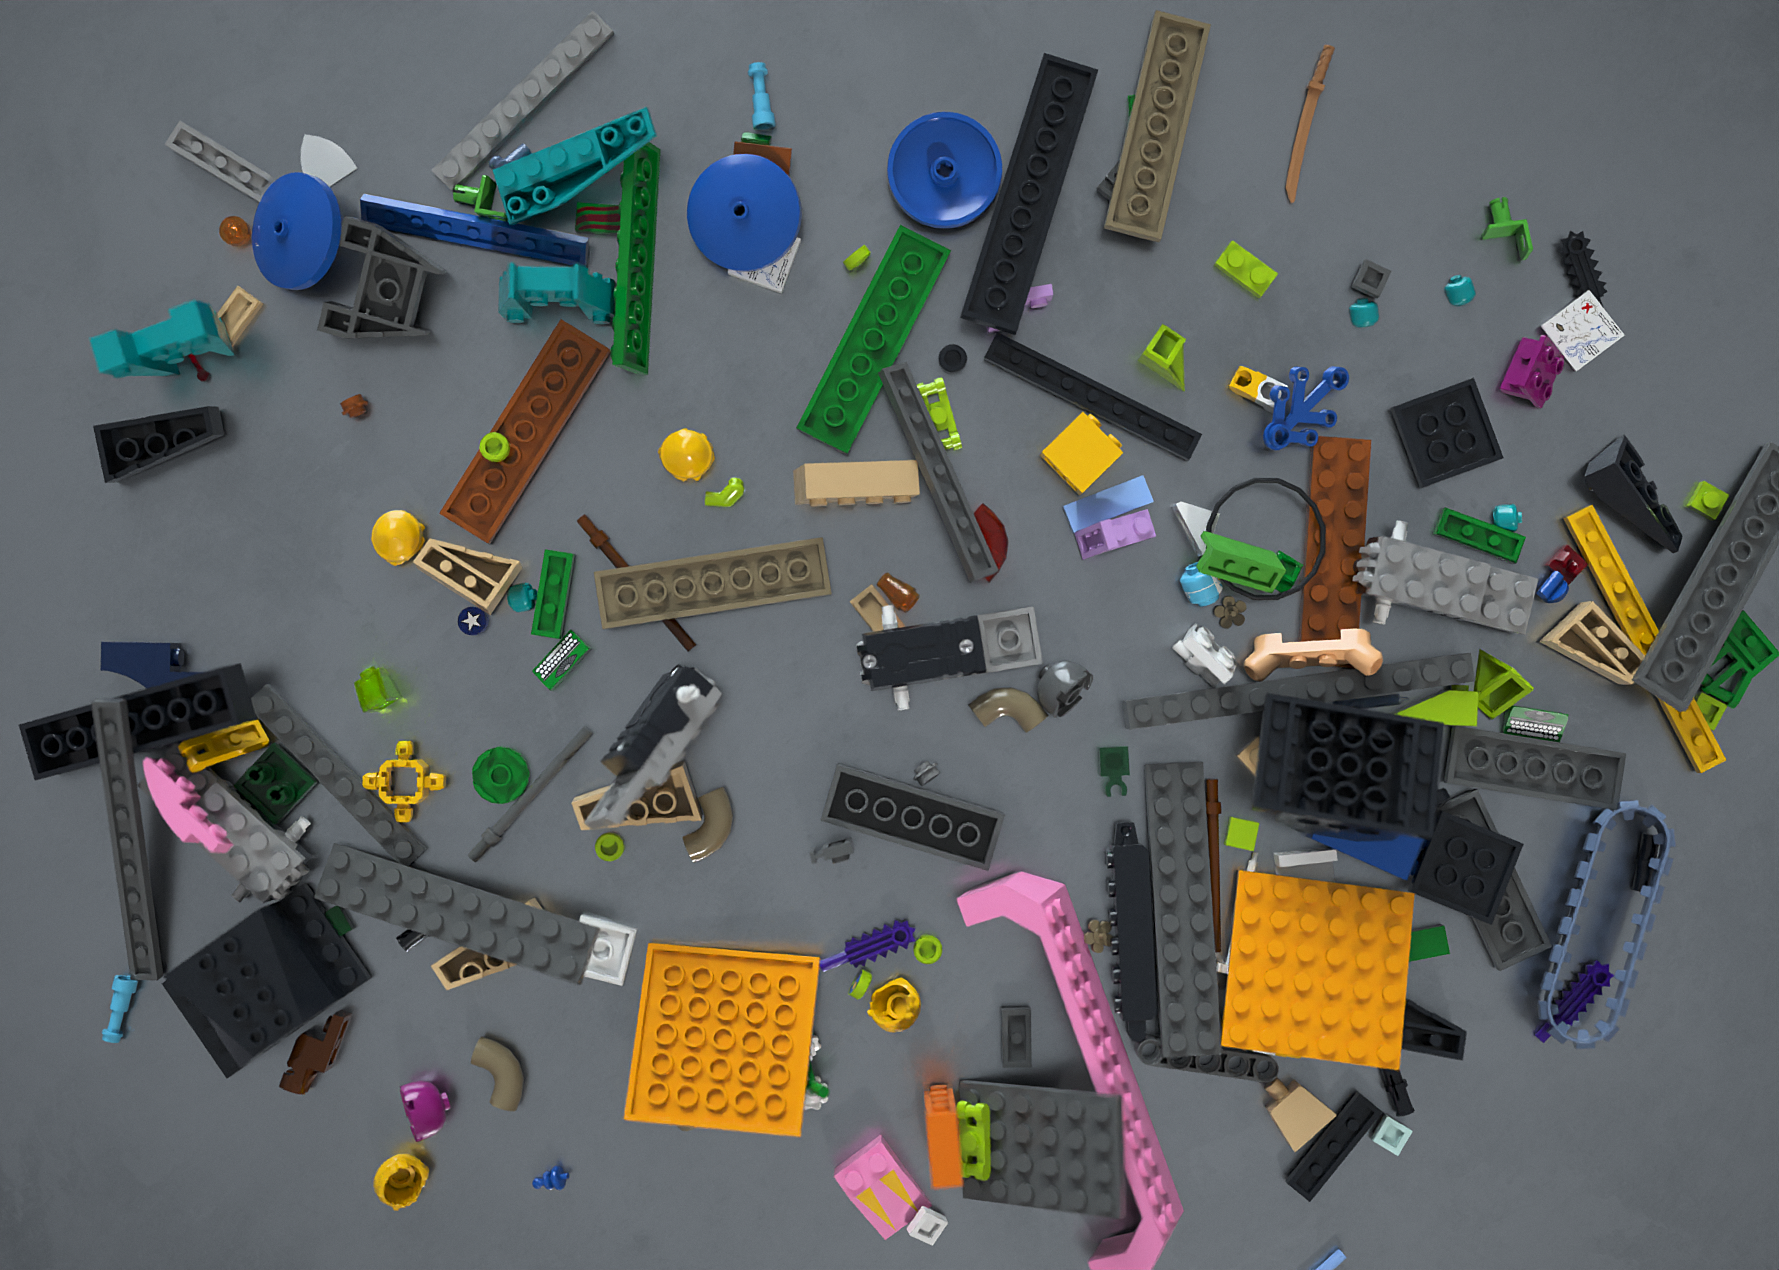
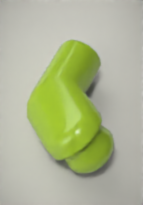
[705,478,744,507]

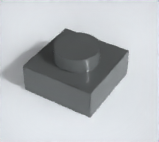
[1351,259,1391,299]

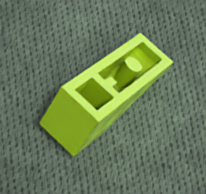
[1390,685,1478,726]

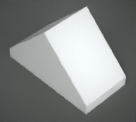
[1172,502,1220,557]

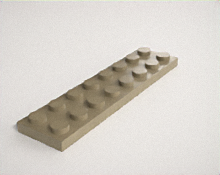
[1104,10,1211,242]
[594,537,831,630]

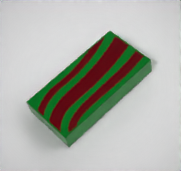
[575,202,621,235]

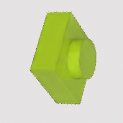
[1686,481,1729,521]

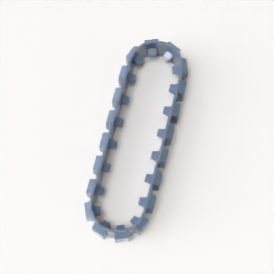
[1537,801,1676,1049]

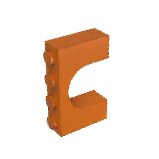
[924,1085,963,1189]

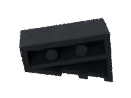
[1401,999,1467,1061]

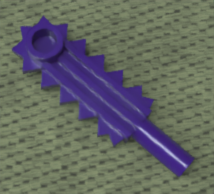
[820,920,916,972]
[1535,960,1615,1043]

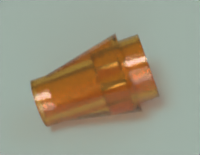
[877,572,920,613]

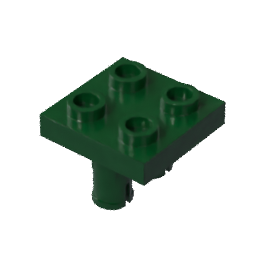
[233,743,318,825]

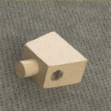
[1264,1077,1337,1152]

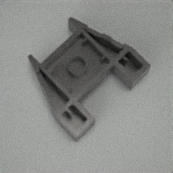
[317,217,446,338]

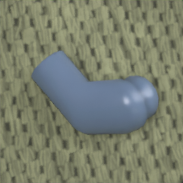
[489,144,531,170]

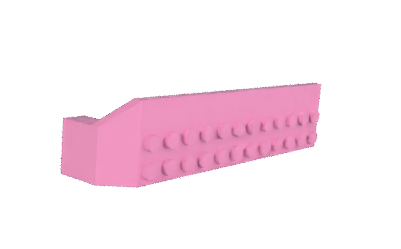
[957,872,1184,1270]

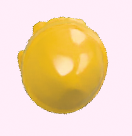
[658,428,715,482]
[371,510,425,566]
[867,977,921,1033]
[373,1154,430,1211]

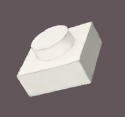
[907,1206,948,1246]

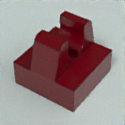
[1545,545,1588,585]

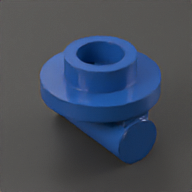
[1537,571,1569,603]

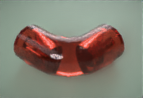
[973,503,1009,583]

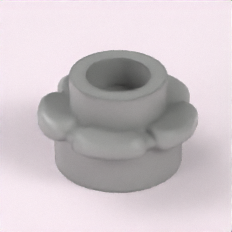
[913,761,940,786]

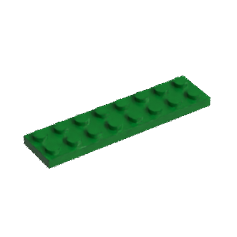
[610,142,661,375]
[796,225,951,455]

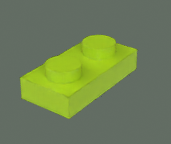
[1214,240,1278,299]

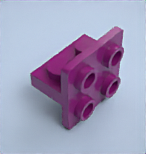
[1500,335,1564,408]

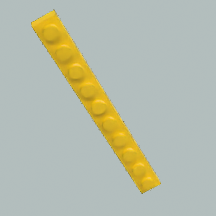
[1563,504,1726,773]

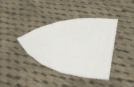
[301,135,357,187]

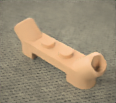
[1244,629,1383,681]

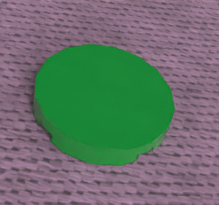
[472,747,531,804]

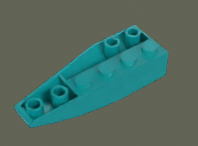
[493,107,657,225]

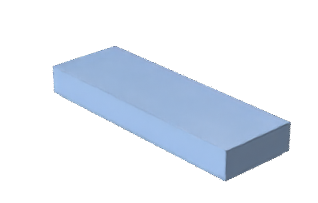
[1063,475,1154,533]

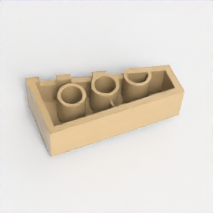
[793,460,920,506]
[572,761,703,830]
[431,897,543,990]

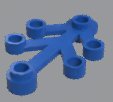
[1263,366,1349,450]

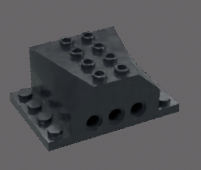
[1251,693,1444,842]
[162,883,371,1078]

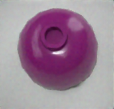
[400,1081,451,1142]

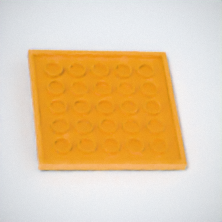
[1221,870,1415,1070]
[624,943,821,1137]

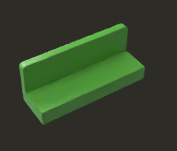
[1196,531,1286,593]

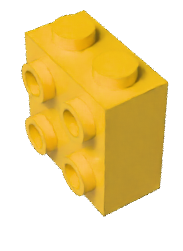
[1040,412,1123,496]

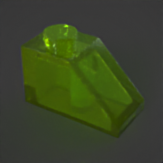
[354,666,403,713]

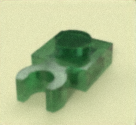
[1098,746,1130,797]

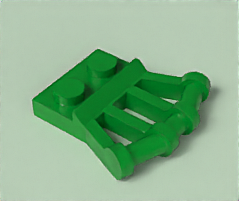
[1701,610,1779,709]

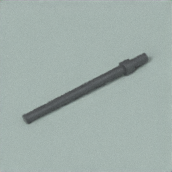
[468,726,593,862]

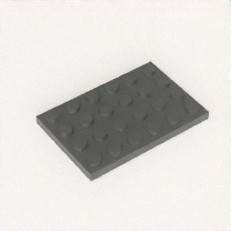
[960,1080,1126,1219]

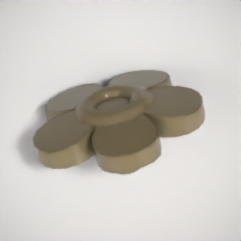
[1214,596,1247,629]
[1084,920,1113,953]

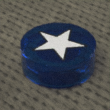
[458,607,488,636]

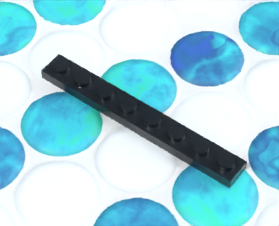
[984,332,1202,461]

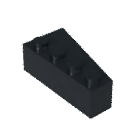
[93,406,224,483]

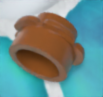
[340,394,368,418]

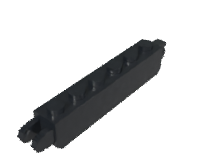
[1106,822,1157,1043]

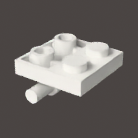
[1172,623,1236,688]

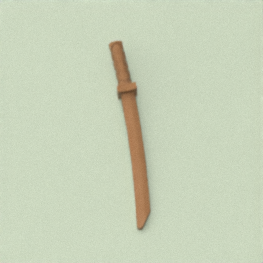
[1285,44,1335,203]

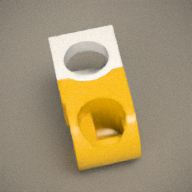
[1228,366,1288,414]

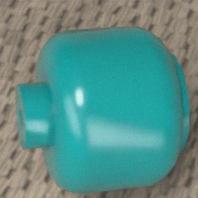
[1444,275,1476,306]
[1349,297,1379,327]
[1493,504,1522,532]
[507,583,538,612]

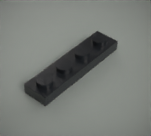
[1285,1091,1382,1202]

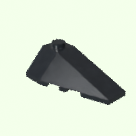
[1584,435,1683,553]

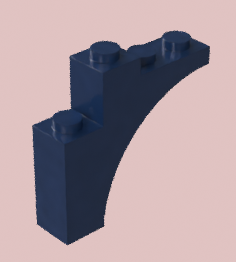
[100,642,204,755]

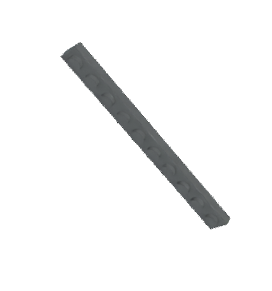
[92,698,163,981]

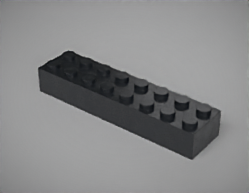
[19,663,257,781]

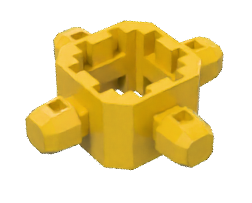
[362,741,446,822]

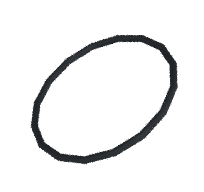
[1206,478,1326,600]

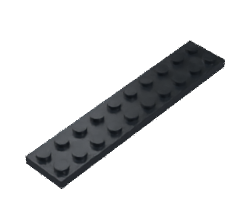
[960,53,1098,335]

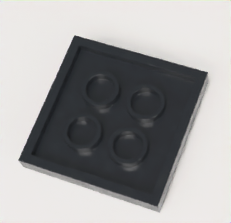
[1390,378,1504,488]
[1408,810,1524,925]

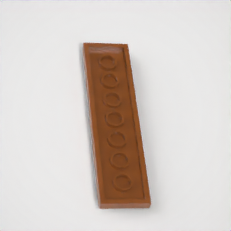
[439,319,610,544]
[1298,436,1371,668]

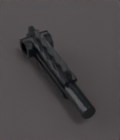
[1560,231,1608,308]

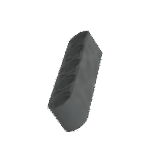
[1134,1035,1279,1083]

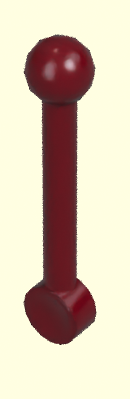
[188,354,210,382]

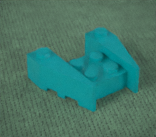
[498,263,617,324]
[89,300,234,378]

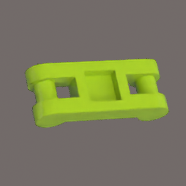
[916,377,962,450]
[956,1101,991,1181]

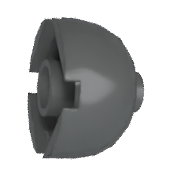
[1037,660,1093,718]

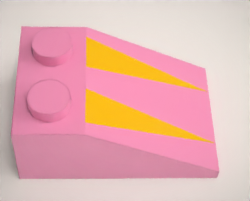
[834,1135,932,1240]

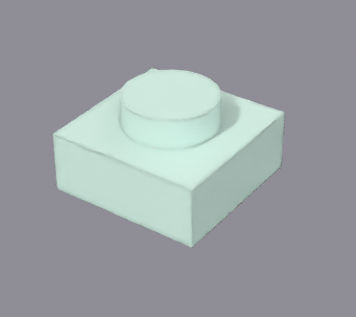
[1370,1114,1413,1156]

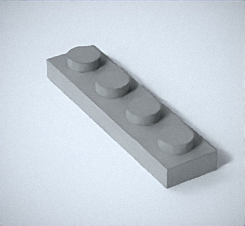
[165,120,277,202]

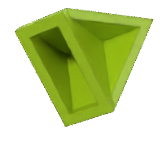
[1138,323,1186,392]
[1474,649,1534,720]

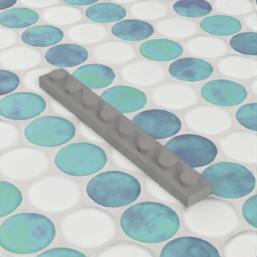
[431,11,614,192]

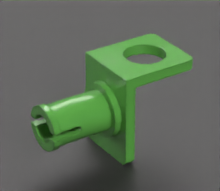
[453,175,508,222]
[1481,197,1533,261]

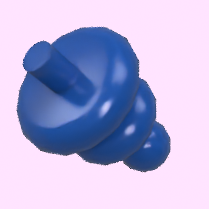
[532,1166,569,1190]

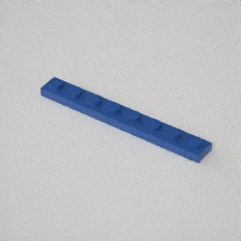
[360,194,589,267]

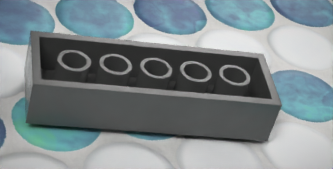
[820,764,1005,871]

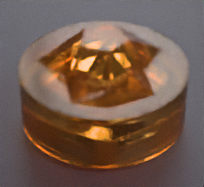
[219,216,251,247]

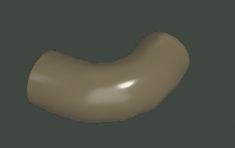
[968,687,1049,733]
[683,786,733,863]
[471,1036,524,1111]

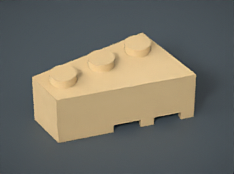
[413,538,522,615]
[1539,601,1645,685]

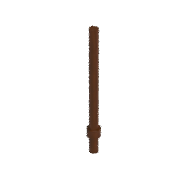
[576,514,696,652]
[1206,779,1222,953]

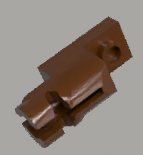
[279,1010,352,1095]

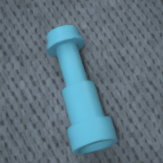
[748,62,776,130]
[102,975,139,1043]

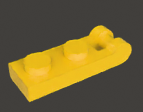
[178,719,269,773]

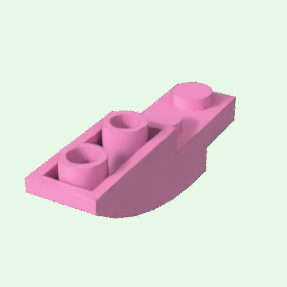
[143,757,233,853]

